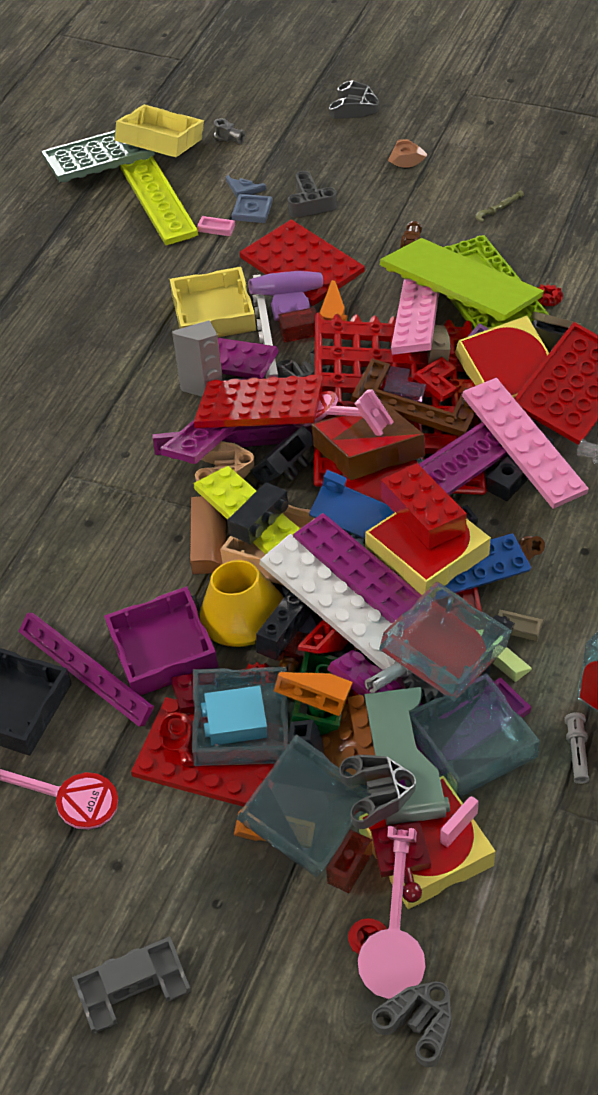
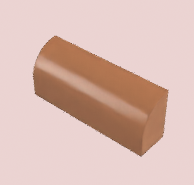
[190,496,226,574]

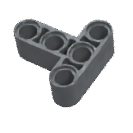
[288,171,337,218]

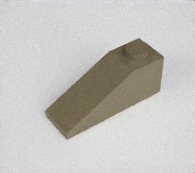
[427,325,450,365]

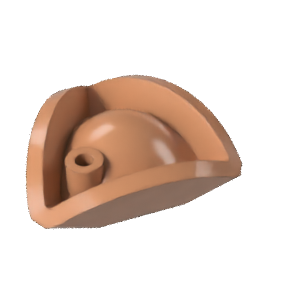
[388,139,427,168]

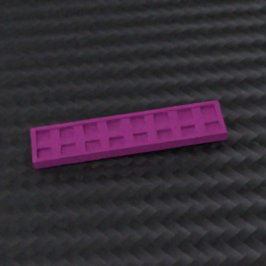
[293,513,430,631]

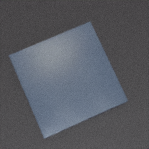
[231,194,273,223]

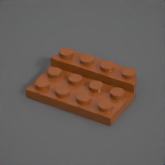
[319,695,375,802]

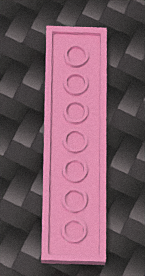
[391,279,439,355]
[462,378,589,509]

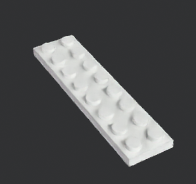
[259,534,401,670]

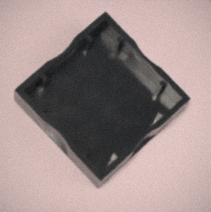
[0,648,72,756]

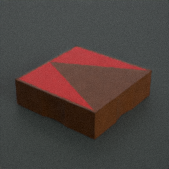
[312,402,425,480]

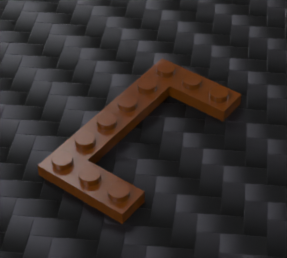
[351,359,476,436]

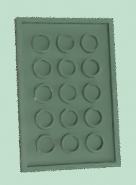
[41,131,155,182]

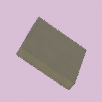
[531,311,581,328]

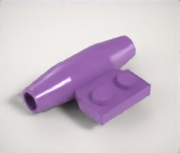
[248,271,323,321]

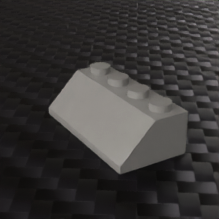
[172,320,223,396]

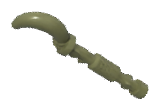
[475,190,524,222]

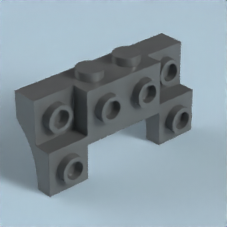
[72,937,191,1034]

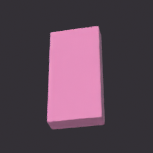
[197,216,235,236]
[440,796,478,848]

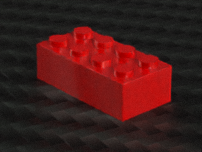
[381,463,467,550]

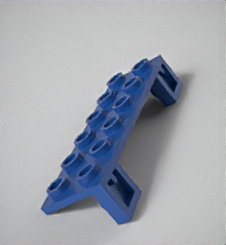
[309,470,394,540]
[396,533,531,601]

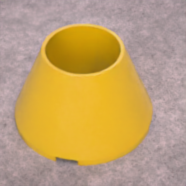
[199,560,284,647]

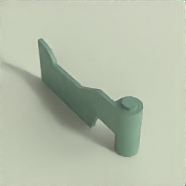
[364,687,450,825]

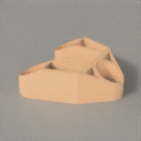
[195,441,255,482]

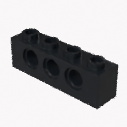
[486,434,554,501]
[256,591,313,661]

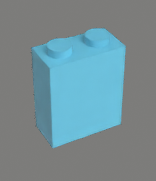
[201,686,267,746]

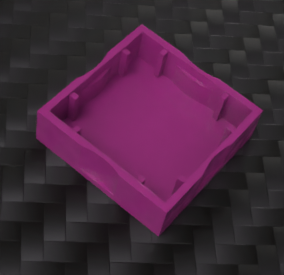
[104,586,219,696]

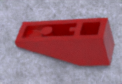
[298,619,349,654]

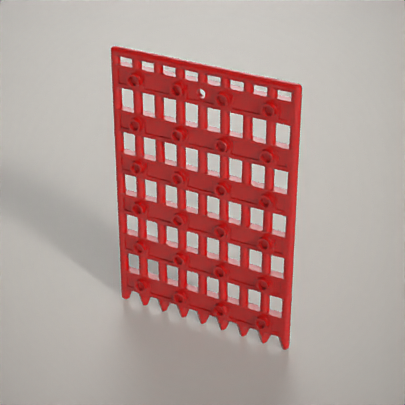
[314,313,487,495]

